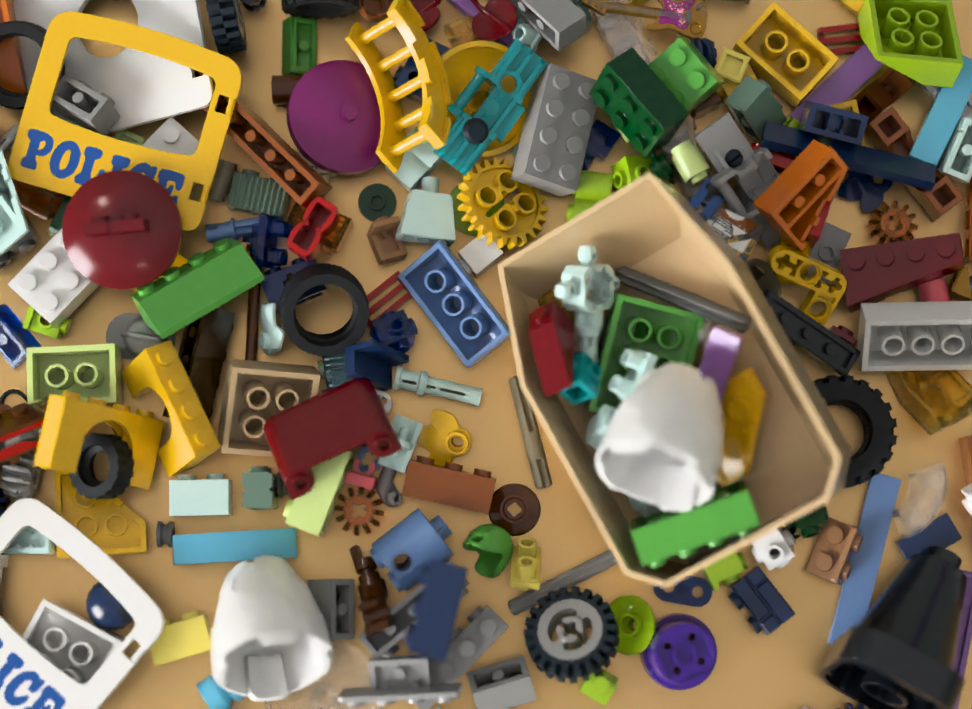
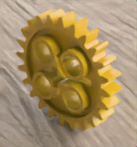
[457,157,549,250]

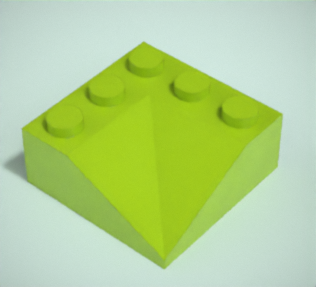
[857,0,964,88]

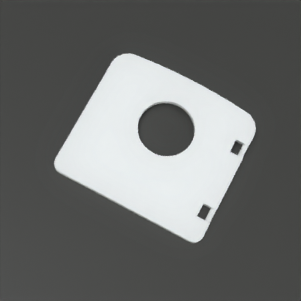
[14,0,214,135]

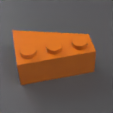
[753,140,848,252]

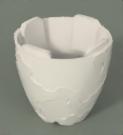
[595,362,723,511]
[211,555,334,701]

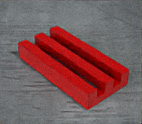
[817,23,862,56]
[367,271,413,330]

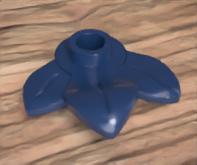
[837,170,893,213]

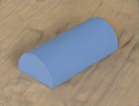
[397,240,511,368]

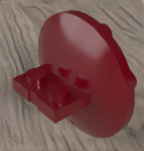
[62,170,183,290]

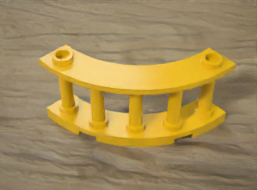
[345,0,452,173]

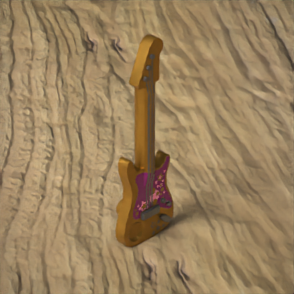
[580,0,708,39]

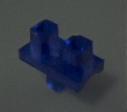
[242,214,291,269]

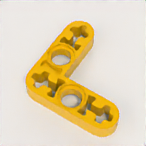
[767,245,847,326]

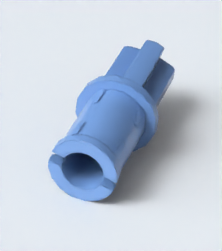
[205,217,265,243]

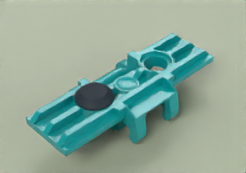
[433,38,548,176]

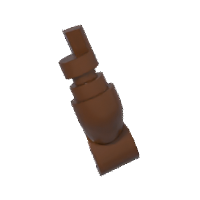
[350,545,393,636]

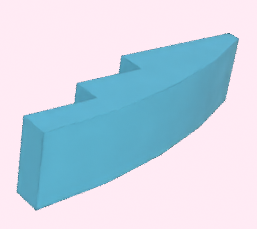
[908,55,972,166]
[172,528,297,565]

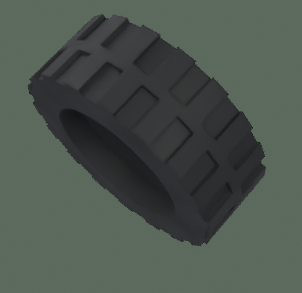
[69,433,134,499]

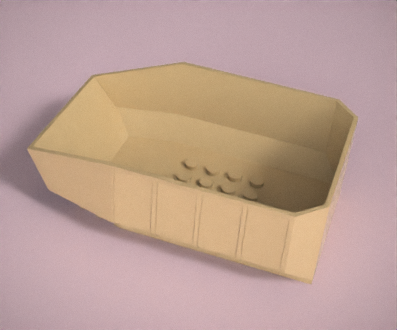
[497,172,852,588]

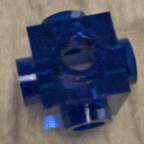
[370,310,418,353]

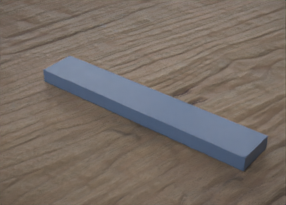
[827,473,901,644]

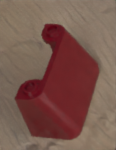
[264,378,402,500]

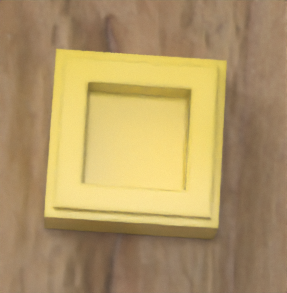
[715,47,751,86]

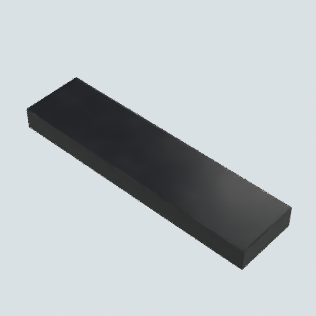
[763,289,861,376]

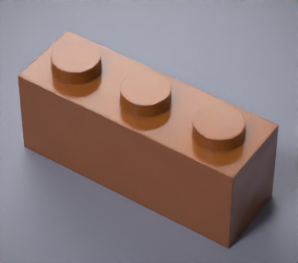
[402,455,497,514]

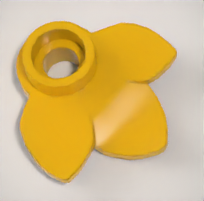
[417,409,472,467]

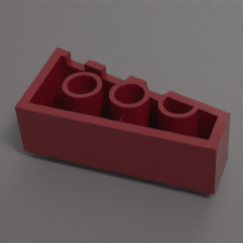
[840,233,965,313]

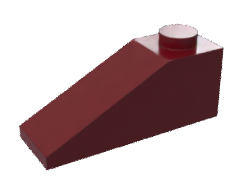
[528,301,574,397]

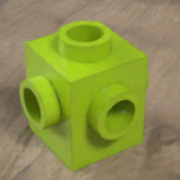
[611,155,654,192]

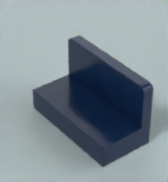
[345,339,409,391]

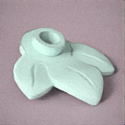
[258,302,285,355]

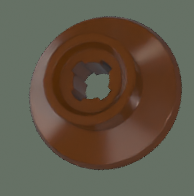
[489,483,541,536]

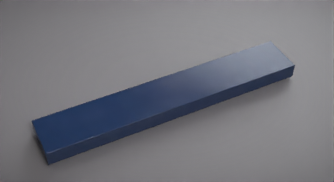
[761,121,936,191]

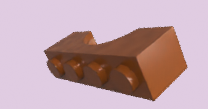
[865,106,964,221]

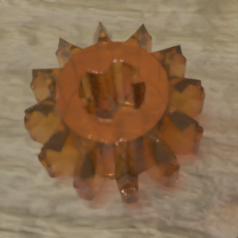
[867,200,918,244]
[334,487,384,536]

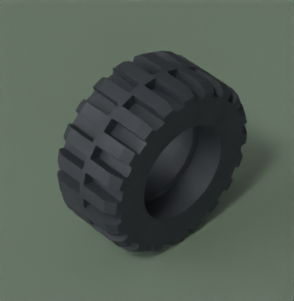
[813,375,897,488]

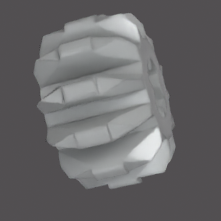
[0,451,42,499]

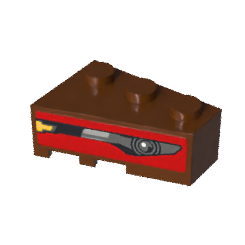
[0,396,49,465]

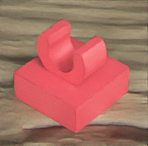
[344,458,378,490]

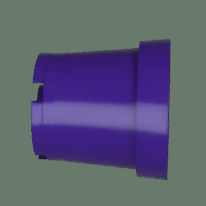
[640,613,717,690]

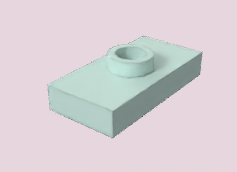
[2,526,56,554]

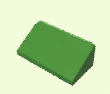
[282,16,317,75]

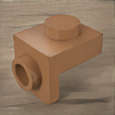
[367,216,408,265]

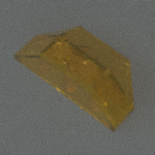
[884,370,972,435]

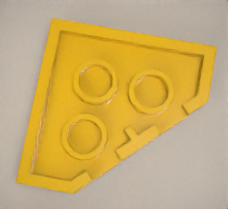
[717,367,767,488]
[54,470,148,559]

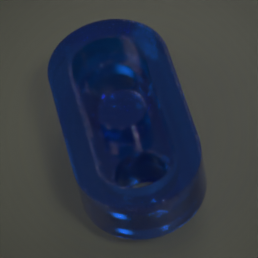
[653,576,712,607]

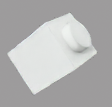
[458,236,504,279]

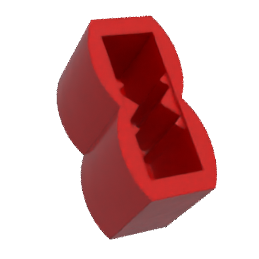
[287,196,340,262]

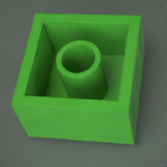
[648,37,725,114]

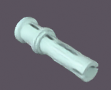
[393,365,483,406]

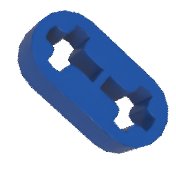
[689,177,724,219]

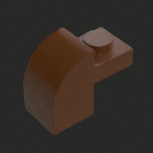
[854,67,917,125]

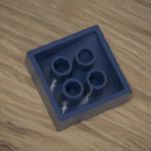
[404,560,467,661]

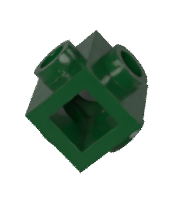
[785,504,828,538]

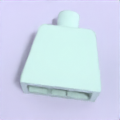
[395,176,456,247]

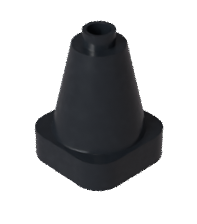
[819,546,967,709]

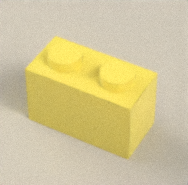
[150,610,212,666]

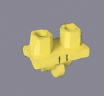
[510,538,541,591]

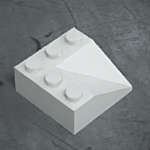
[22,598,125,684]

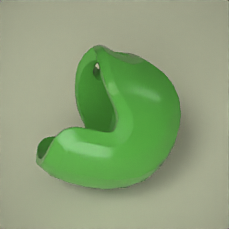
[462,524,514,578]

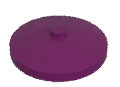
[286,60,382,175]

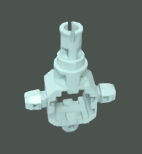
[555,245,620,362]

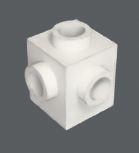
[751,527,796,571]

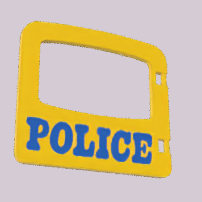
[7,11,242,231]

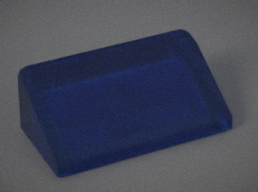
[0,304,41,369]

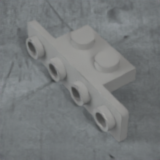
[338,655,462,707]

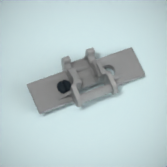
[694,112,780,249]

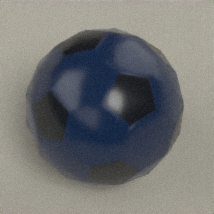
[86,582,134,630]

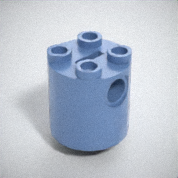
[369,508,454,592]

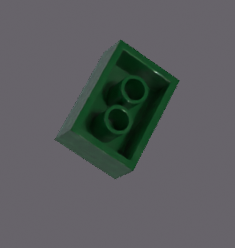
[589,47,689,158]

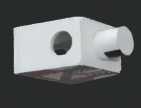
[698,209,766,262]

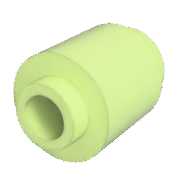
[670,139,711,185]

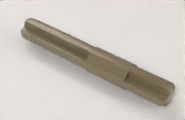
[509,376,552,489]

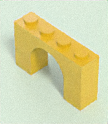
[120,340,221,477]
[33,391,165,490]

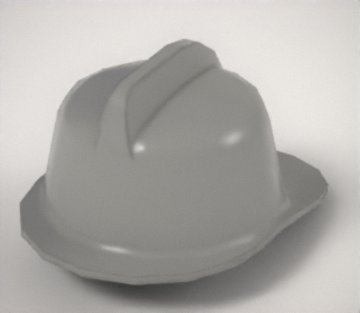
[106,313,175,360]

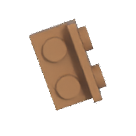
[806,517,863,585]

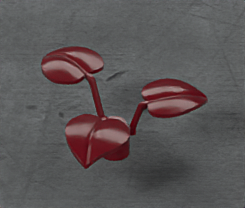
[409,0,518,41]

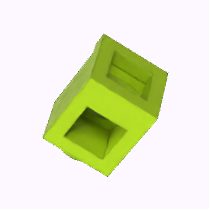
[22,305,72,340]
[702,551,749,591]
[578,668,619,706]

